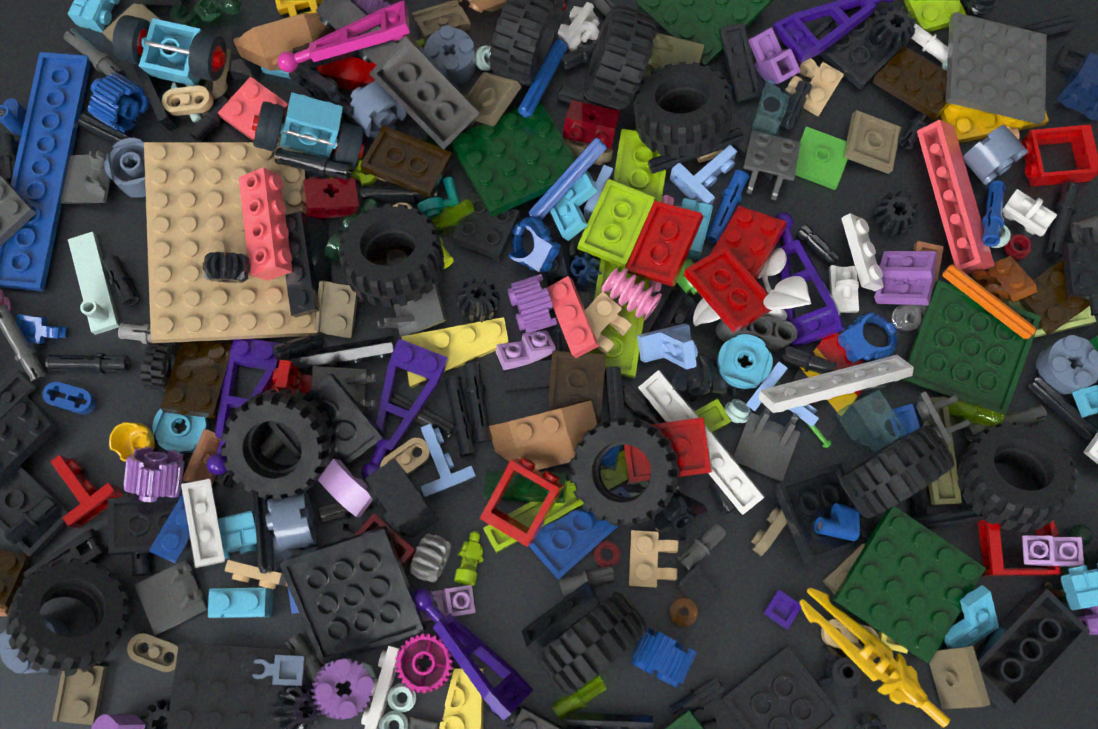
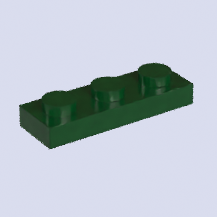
[483,471,568,503]

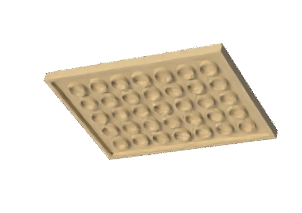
[144,142,316,343]

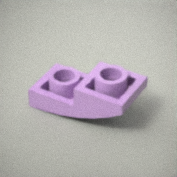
[496,330,556,370]
[318,459,372,518]
[1022,536,1084,567]
[420,585,476,622]

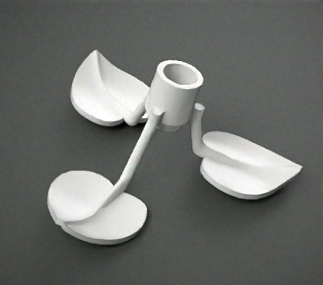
[693,248,811,327]

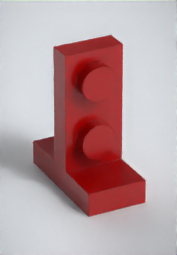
[269,360,312,395]
[51,455,124,529]

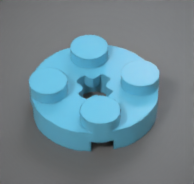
[717,334,773,389]
[152,409,209,454]

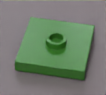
[795,127,847,190]

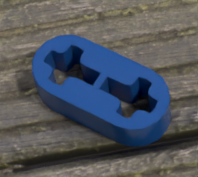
[43,382,96,415]

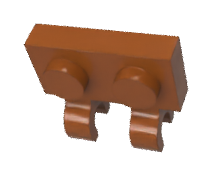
[972,256,1037,303]

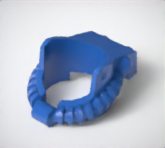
[509,216,561,272]
[838,312,898,364]

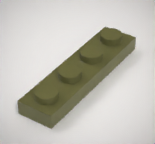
[917,397,962,506]

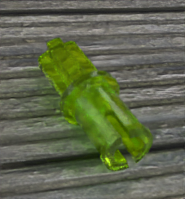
[431,199,474,233]
[948,400,1005,426]
[551,676,606,720]

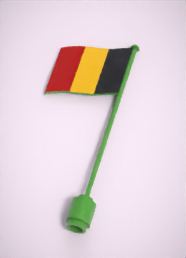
[676,258,863,448]

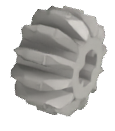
[410,533,451,583]

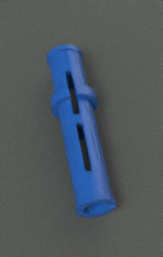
[705,170,749,244]
[982,180,1006,247]

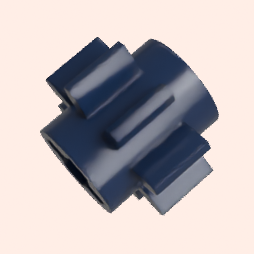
[570,253,602,287]

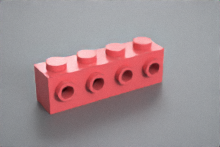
[239,167,292,281]

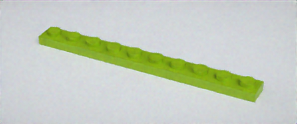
[483,399,732,553]

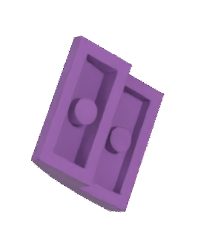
[874,251,937,305]

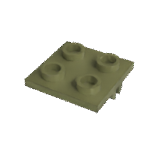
[644,33,705,78]

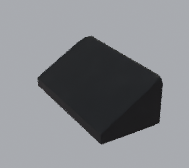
[230,28,260,80]
[649,290,699,332]

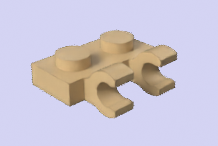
[786,58,844,116]
[585,291,632,355]
[629,530,678,588]

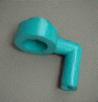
[418,177,460,219]

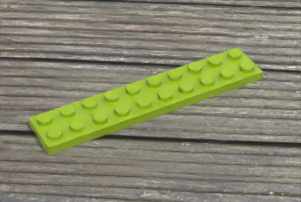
[587,129,666,378]

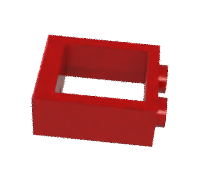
[1021,125,1098,187]
[479,457,565,547]
[977,519,1062,576]

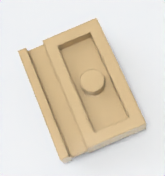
[225,560,288,589]

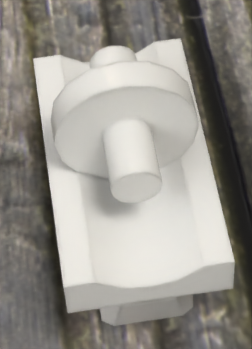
[557,2,600,52]
[1003,189,1057,237]
[829,266,859,313]

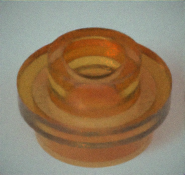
[670,598,698,627]

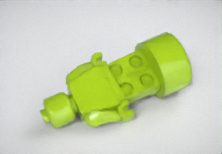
[454,531,483,586]

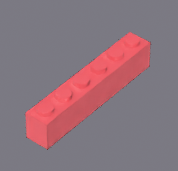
[917,120,995,275]

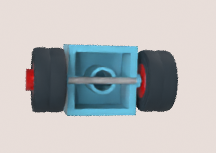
[113,15,227,86]
[251,92,364,172]

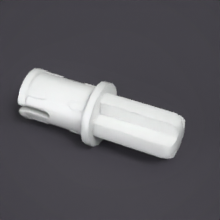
[912,24,948,63]

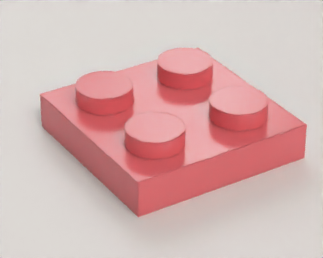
[218,77,288,141]

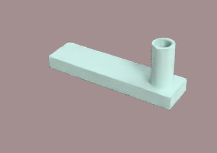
[68,232,120,335]

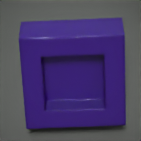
[763,590,801,629]

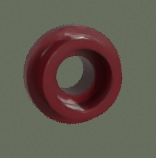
[1004,234,1031,260]
[594,540,621,567]

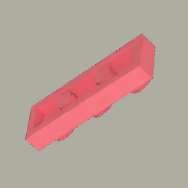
[547,276,599,358]

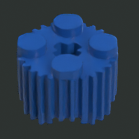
[88,73,149,133]
[631,627,697,688]

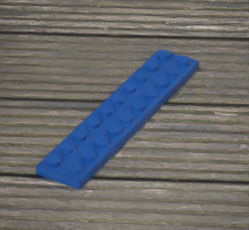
[0,52,91,291]

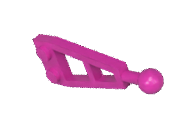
[277,0,410,73]

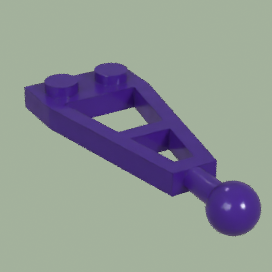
[773,0,895,63]
[775,212,845,348]
[207,339,280,475]
[361,339,449,482]
[413,588,533,721]

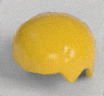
[109,422,155,462]

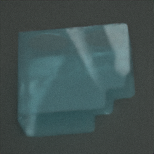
[751,79,793,136]
[836,390,907,452]

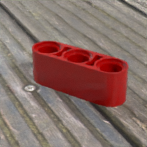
[317,57,377,91]

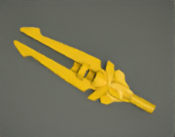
[799,588,950,728]

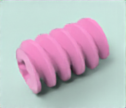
[602,267,662,321]

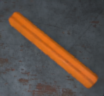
[943,264,1036,339]

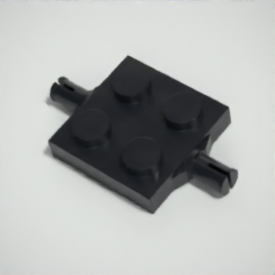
[289,63,354,121]
[1062,227,1098,316]

